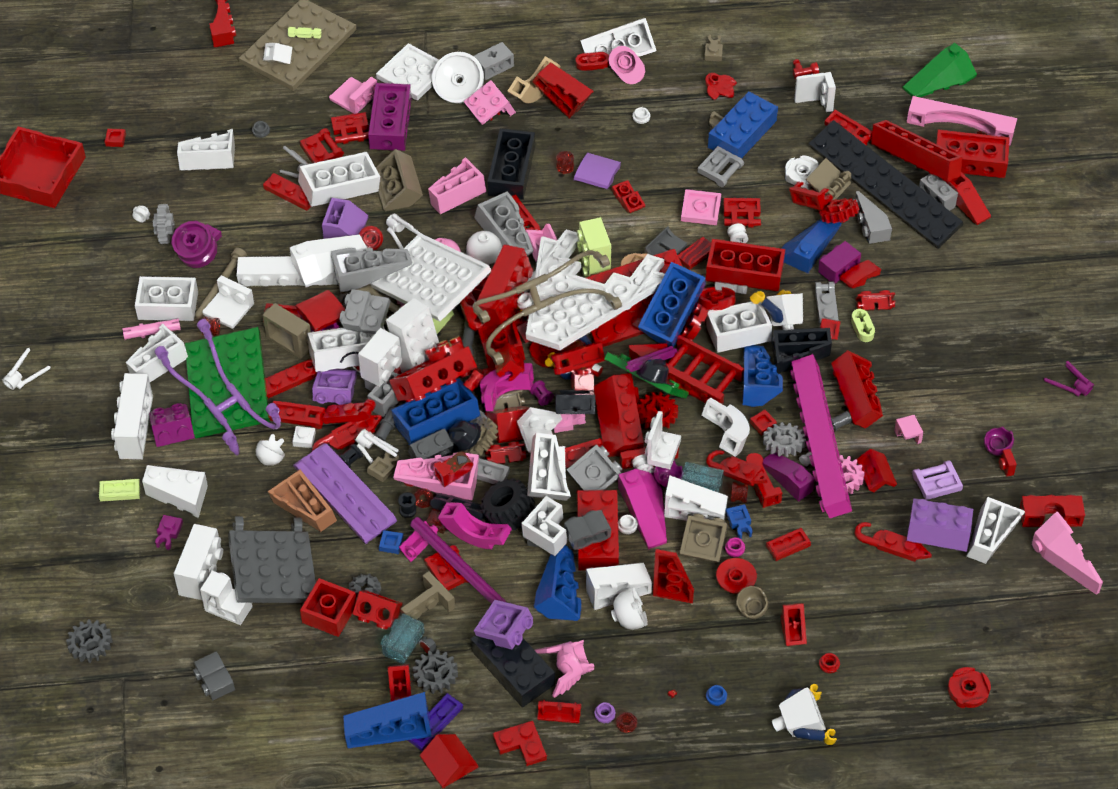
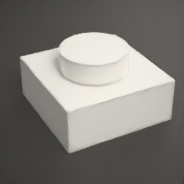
[293,426,316,448]

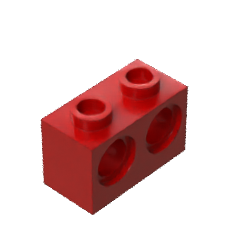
[352,590,403,629]

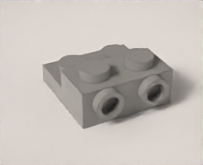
[340,289,391,334]
[567,444,622,490]

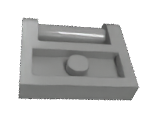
[698,146,744,187]

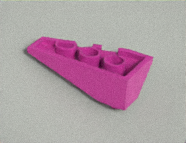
[618,469,667,549]

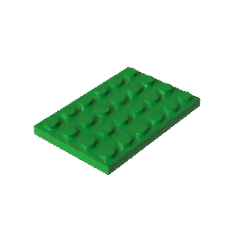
[185,327,270,439]

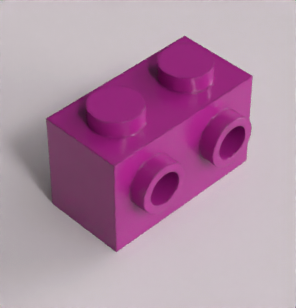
[818,241,861,284]

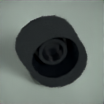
[636,359,674,386]
[448,420,481,452]

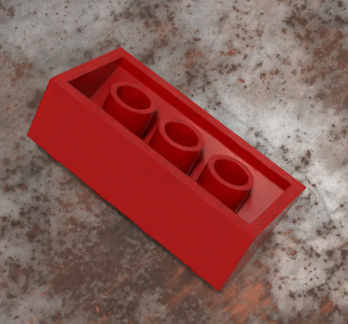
[594,373,644,457]

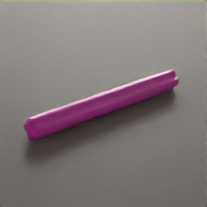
[625,346,677,372]

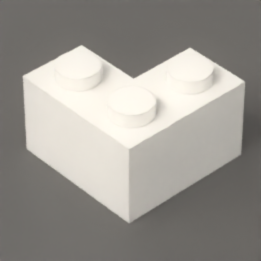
[522,496,567,556]
[200,571,252,625]

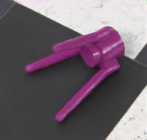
[1044,361,1094,397]

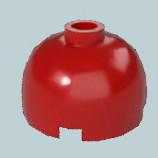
[698,287,736,311]

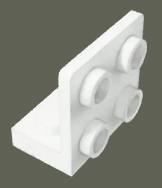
[794,72,836,112]
[203,275,254,329]
[517,407,562,453]
[645,411,681,469]

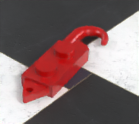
[312,415,382,451]
[706,450,768,487]
[854,522,932,562]

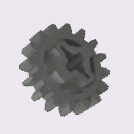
[66,619,113,663]
[413,650,458,694]

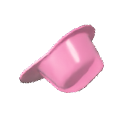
[609,46,645,84]

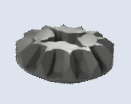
[349,573,381,603]

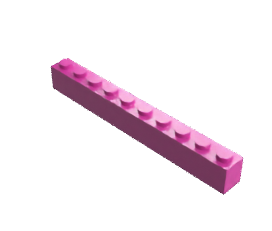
[790,354,852,518]

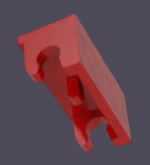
[789,182,833,210]
[495,342,525,381]

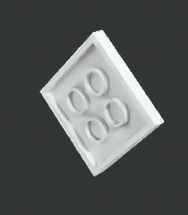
[376,43,439,101]

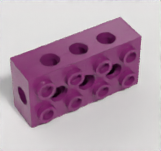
[369,83,412,151]

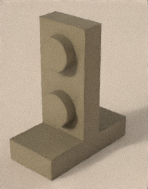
[401,571,455,624]

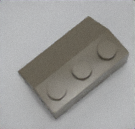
[376,149,423,211]

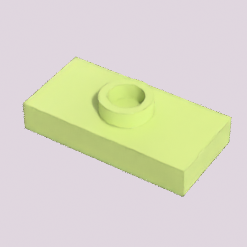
[99,479,140,501]

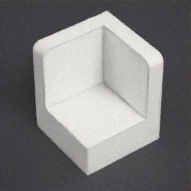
[263,43,292,64]

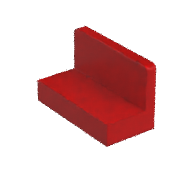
[856,449,897,492]

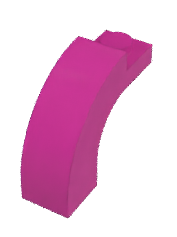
[480,363,534,411]
[438,503,512,550]

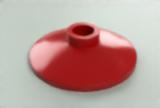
[716,558,757,594]

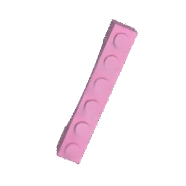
[907,96,1017,145]

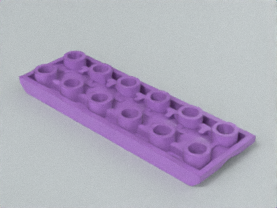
[293,443,397,544]

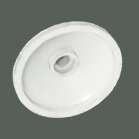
[432,52,484,104]

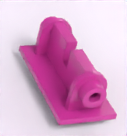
[399,521,438,562]

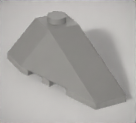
[474,191,534,255]
[331,248,412,292]

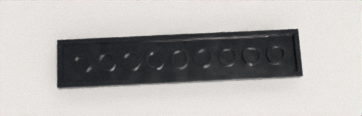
[809,120,964,249]

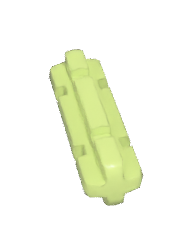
[288,27,322,39]

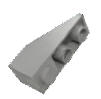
[853,191,892,244]

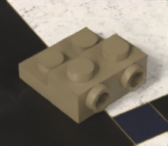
[680,514,728,563]

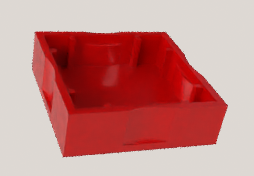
[0,126,86,208]

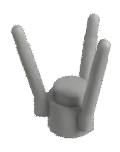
[280,146,309,179]

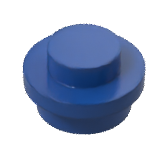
[706,685,727,706]

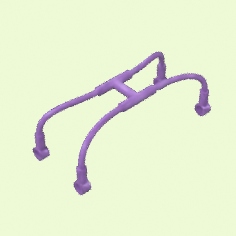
[155,319,281,455]

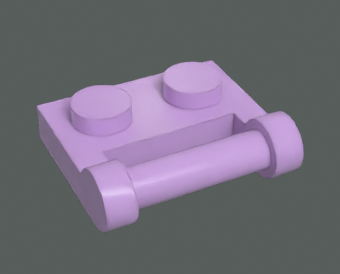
[912,460,963,500]

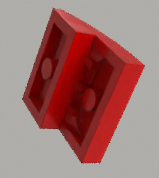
[295,290,345,332]

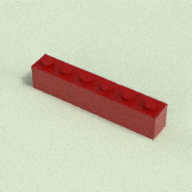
[871,120,963,181]

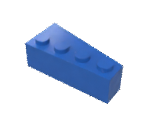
[343,692,432,748]

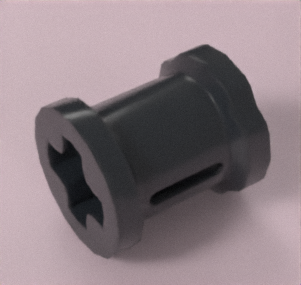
[338,444,363,468]
[398,492,417,518]

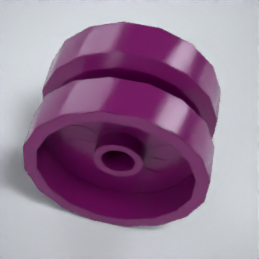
[172,221,218,268]

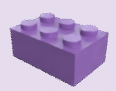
[907,499,973,552]

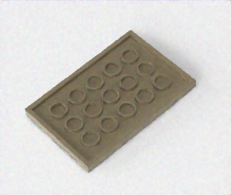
[239,0,357,91]

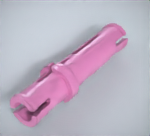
[122,318,181,340]

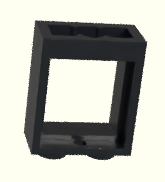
[555,389,595,414]

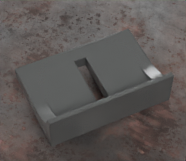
[644,226,687,256]

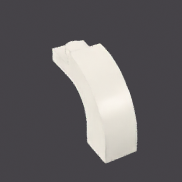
[701,398,750,457]

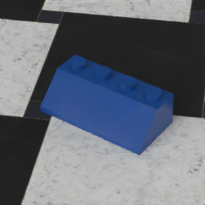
[638,262,706,347]

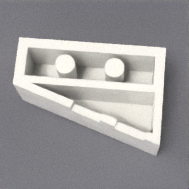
[664,476,728,521]
[967,497,1025,564]
[586,563,652,610]

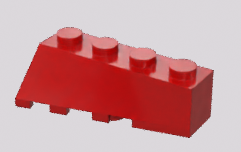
[831,351,883,429]

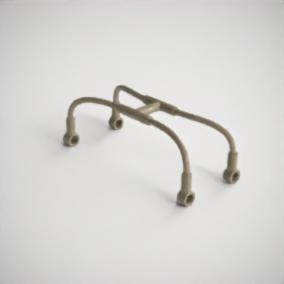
[473,250,622,366]

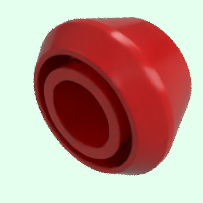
[359,226,383,250]

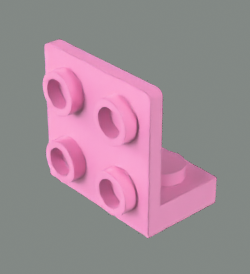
[329,77,377,114]
[464,80,516,124]

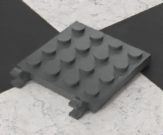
[228,516,316,603]

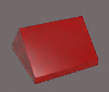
[485,406,530,443]
[420,734,478,789]

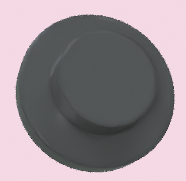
[252,121,270,138]

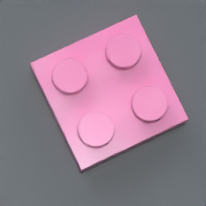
[681,190,721,225]

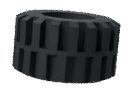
[481,478,536,531]

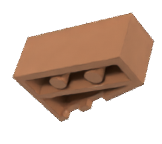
[268,469,337,532]

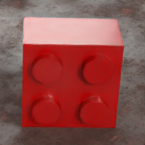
[478,321,526,368]
[300,578,357,637]

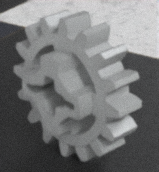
[153,204,175,244]
[763,422,806,457]

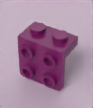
[149,403,195,447]

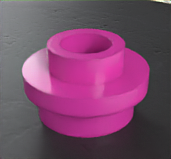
[725,537,745,557]

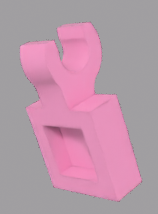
[554,414,586,433]

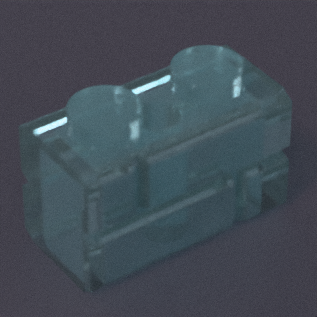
[681,462,724,493]
[381,614,425,664]

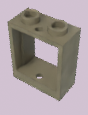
[263,303,311,359]

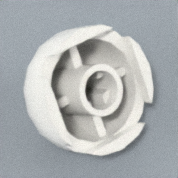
[466,231,502,265]
[611,588,648,630]

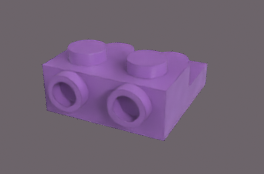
[312,369,357,405]
[474,600,533,649]

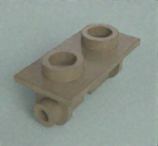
[484,390,525,410]

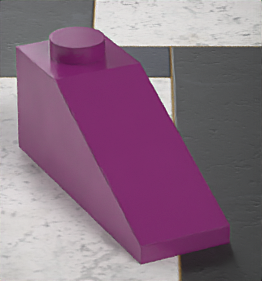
[763,453,815,502]

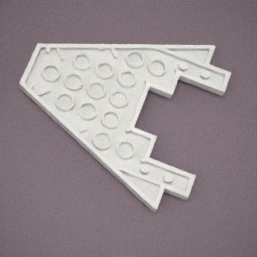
[526,229,665,350]

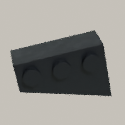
[772,328,832,374]

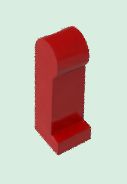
[746,453,782,508]

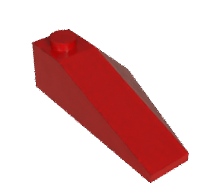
[653,549,694,604]

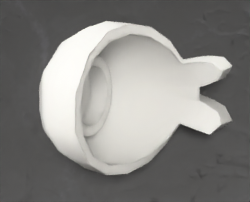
[256,434,285,466]

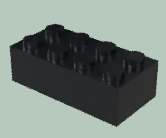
[488,128,535,200]
[471,635,555,708]

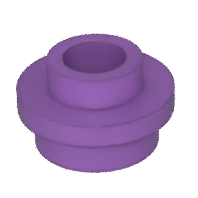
[595,703,616,723]

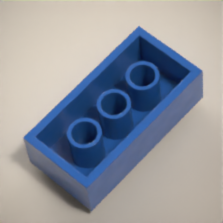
[708,92,778,159]
[391,378,480,445]

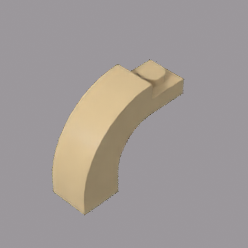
[508,56,561,103]

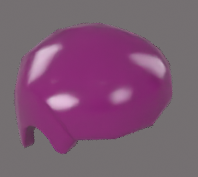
[984,427,1014,456]
[654,459,684,487]

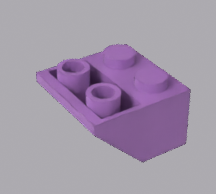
[322,198,368,239]

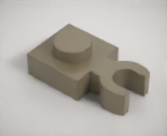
[705,35,723,61]
[367,452,399,482]

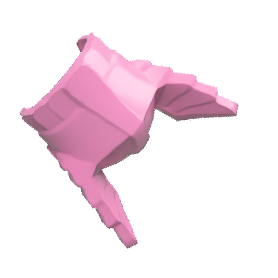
[535,640,594,698]

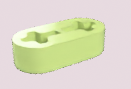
[851,309,875,342]

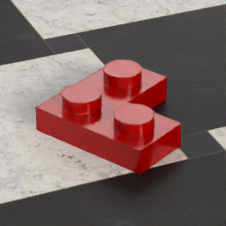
[493,721,547,766]

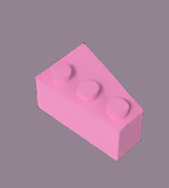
[428,157,486,214]

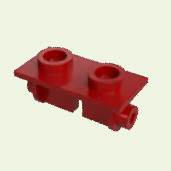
[856,290,895,311]
[485,441,526,464]
[537,700,581,723]

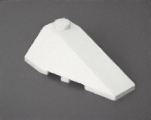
[580,18,656,56]
[290,235,367,287]

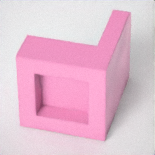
[894,415,923,444]

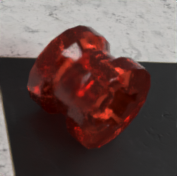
[556,151,574,174]
[202,317,220,336]
[731,482,748,503]

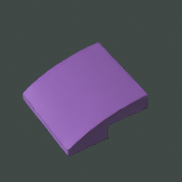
[574,153,621,189]

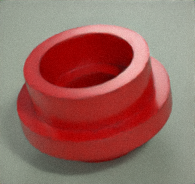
[819,653,840,673]

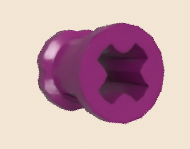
[529,380,554,406]

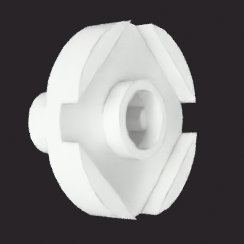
[785,156,819,189]

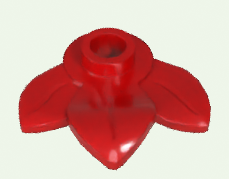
[705,73,737,100]

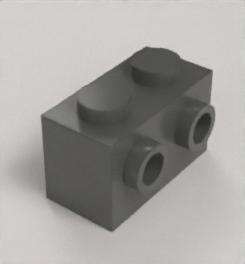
[408,428,454,459]

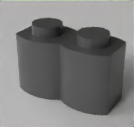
[564,510,611,550]
[192,651,235,701]

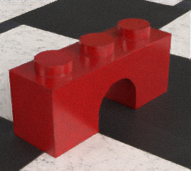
[1019,495,1085,527]

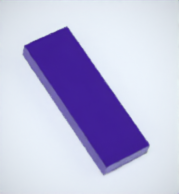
[408,693,463,752]

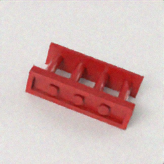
[666,335,744,405]

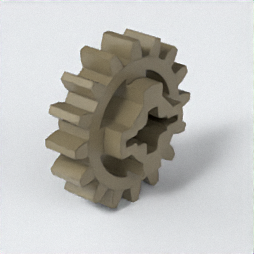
[464,417,499,455]

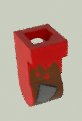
[433,451,474,487]

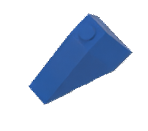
[781,219,842,273]
[743,345,783,407]
[534,545,582,621]

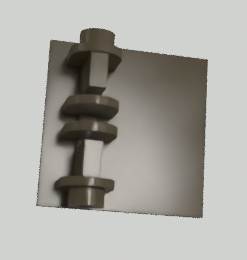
[806,158,851,203]

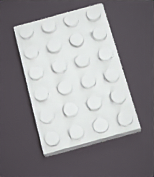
[370,233,491,321]

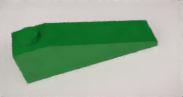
[903,43,977,97]

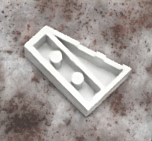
[177,129,235,170]
[126,323,188,382]
[527,433,571,501]
[142,465,208,518]

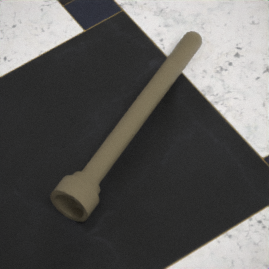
[195,248,247,319]

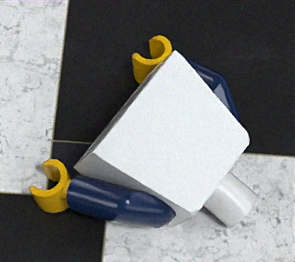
[750,290,803,330]
[772,684,837,745]

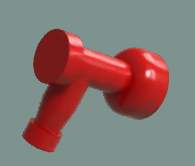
[793,59,819,79]

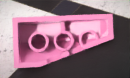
[393,452,479,500]
[1032,512,1103,594]

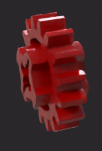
[819,198,860,224]
[637,392,678,430]

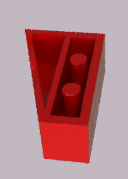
[532,62,594,119]

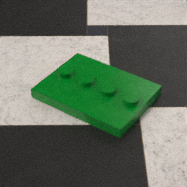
[604,352,689,399]

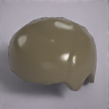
[736,586,768,619]

